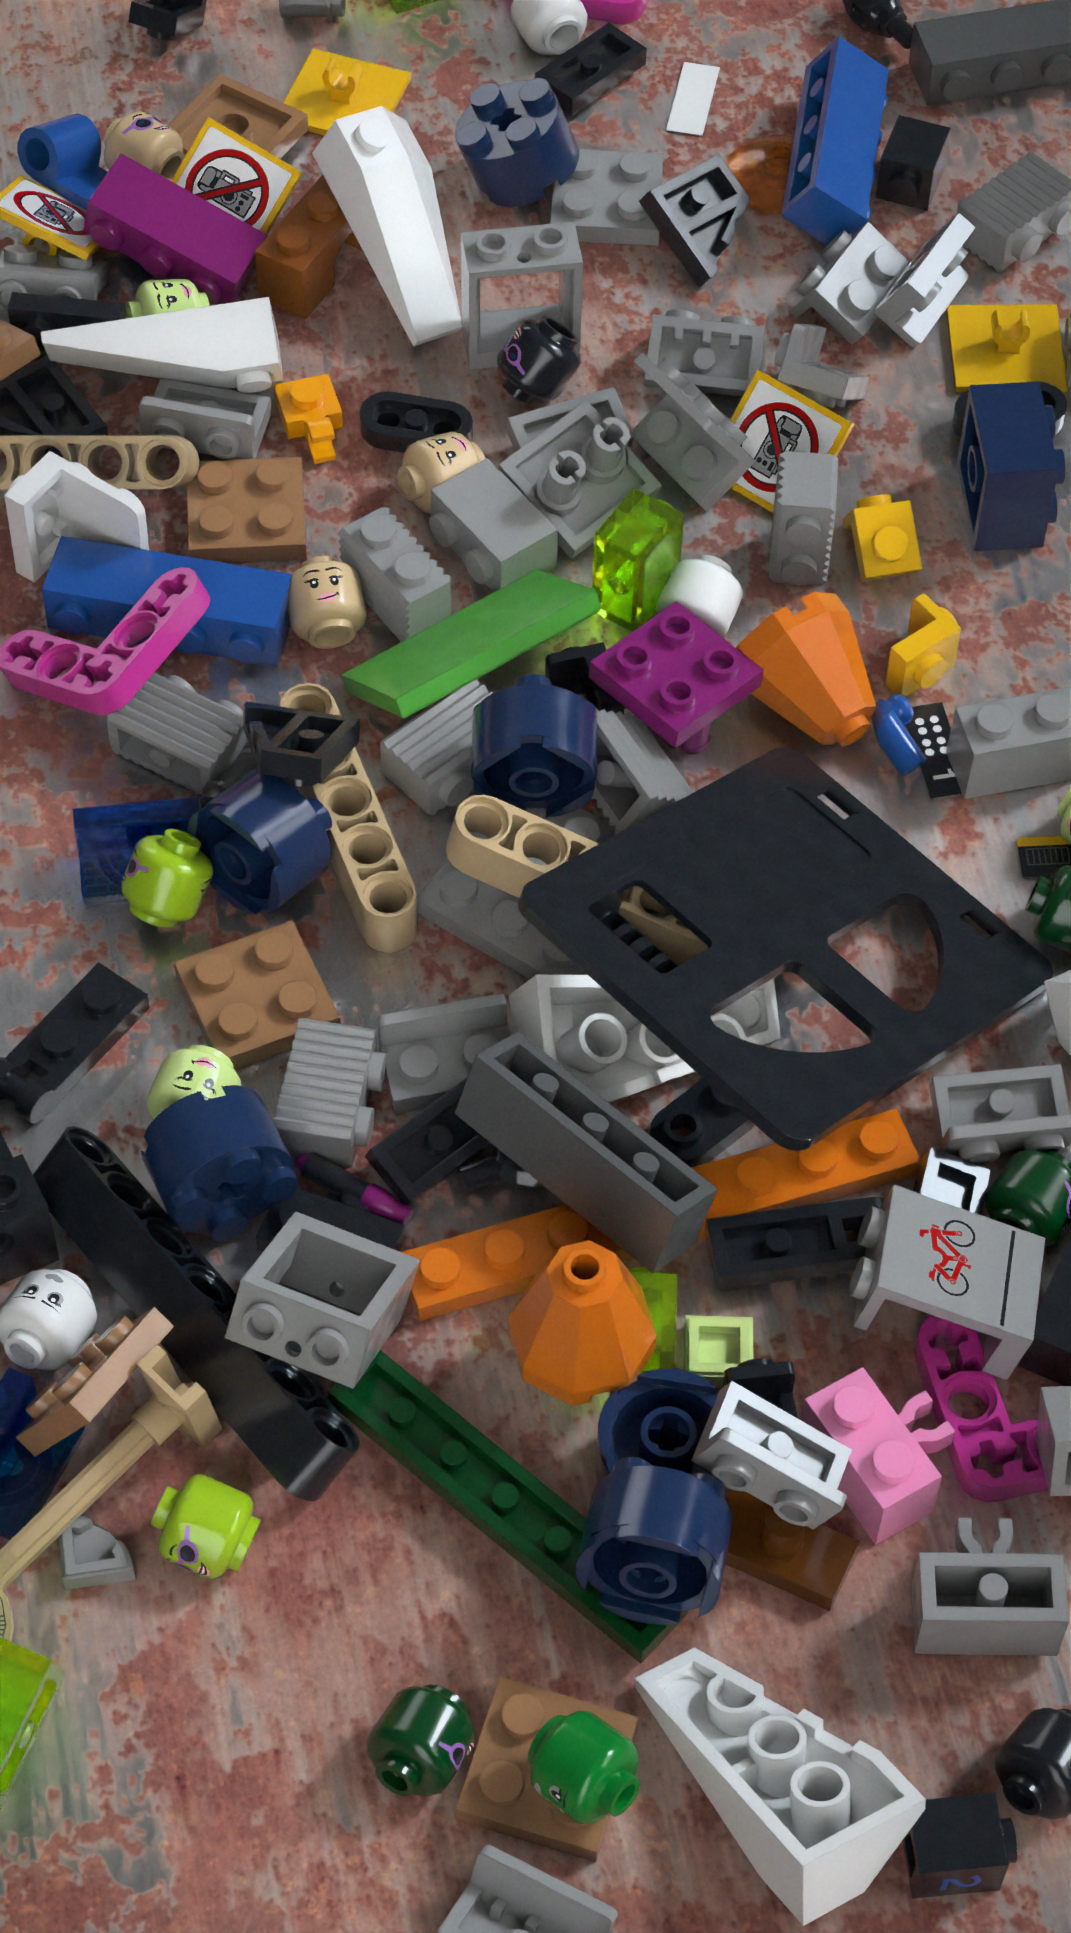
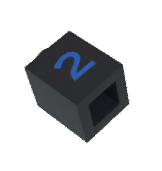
[876,115,951,211]
[902,1793,1017,1899]

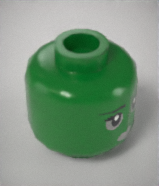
[528,1711,640,1824]

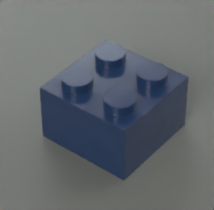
[957,381,1065,551]

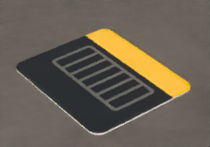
[1017,835,1071,878]

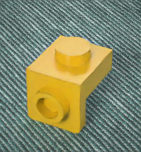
[843,494,923,582]
[885,593,962,697]

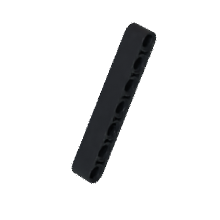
[33,1126,360,1501]

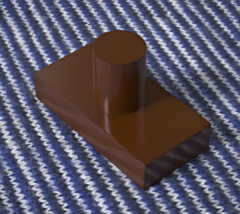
[725,1489,860,1611]

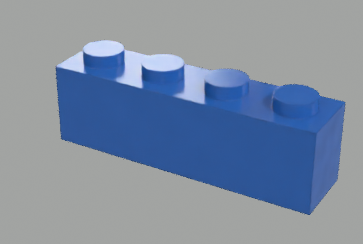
[781,36,889,245]
[41,536,292,667]

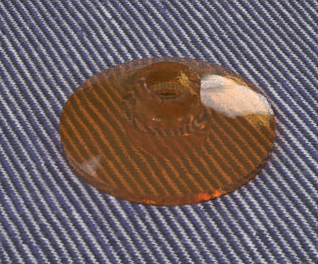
[726,134,794,215]

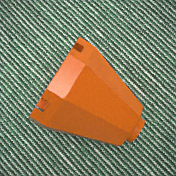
[736,591,876,747]
[508,1240,657,1406]

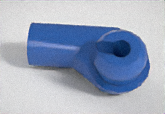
[871,694,927,777]

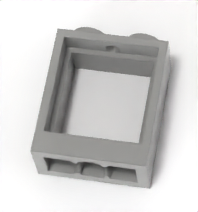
[461,222,583,370]
[225,1211,420,1389]

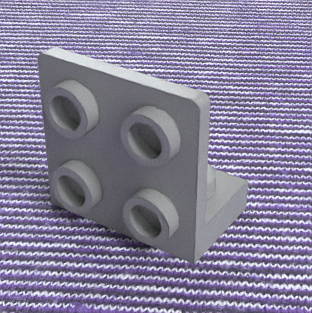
[632,352,756,511]

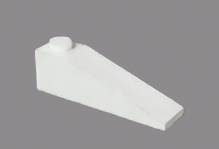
[312,106,463,347]
[41,297,283,393]
[509,974,781,1103]
[635,1647,926,1926]

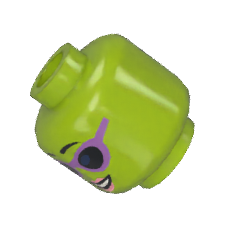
[121,829,213,928]
[150,1474,261,1579]

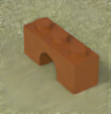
[255,175,363,320]

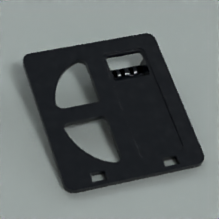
[518,747,1053,1151]

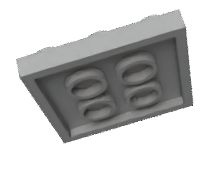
[417,807,648,980]

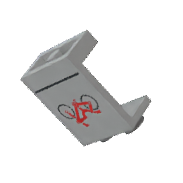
[849,1185,1045,1380]

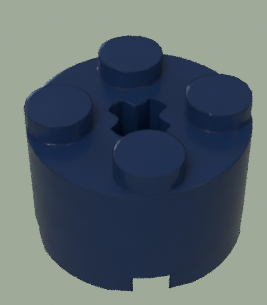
[455,78,579,207]
[471,674,597,818]
[187,767,332,915]
[141,1085,299,1242]
[596,1368,730,1497]
[576,1457,733,1625]

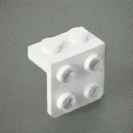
[4,451,149,583]

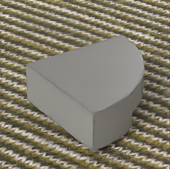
[58,1516,136,1590]

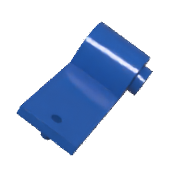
[17,113,107,210]

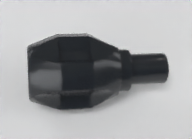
[842,0,913,49]

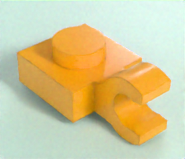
[273,373,343,464]

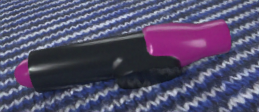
[295,1153,413,1226]

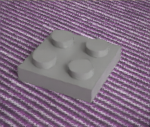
[550,149,663,246]

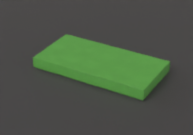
[341,569,602,719]

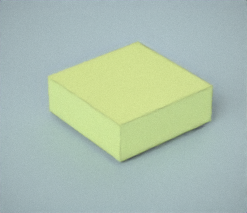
[684,1315,753,1388]

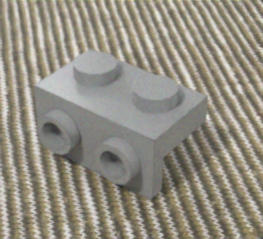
[789,222,910,345]
[0,244,109,323]
[775,324,870,408]
[139,378,272,459]
[929,1064,1071,1164]
[692,1381,852,1530]
[437,1845,618,1933]

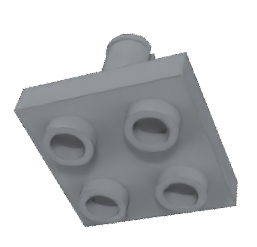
[498,400,662,560]

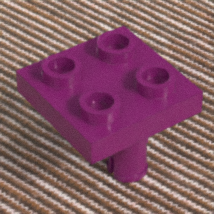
[589,601,763,754]

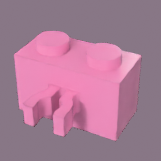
[801,1367,955,1545]

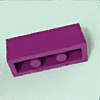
[83,153,267,305]

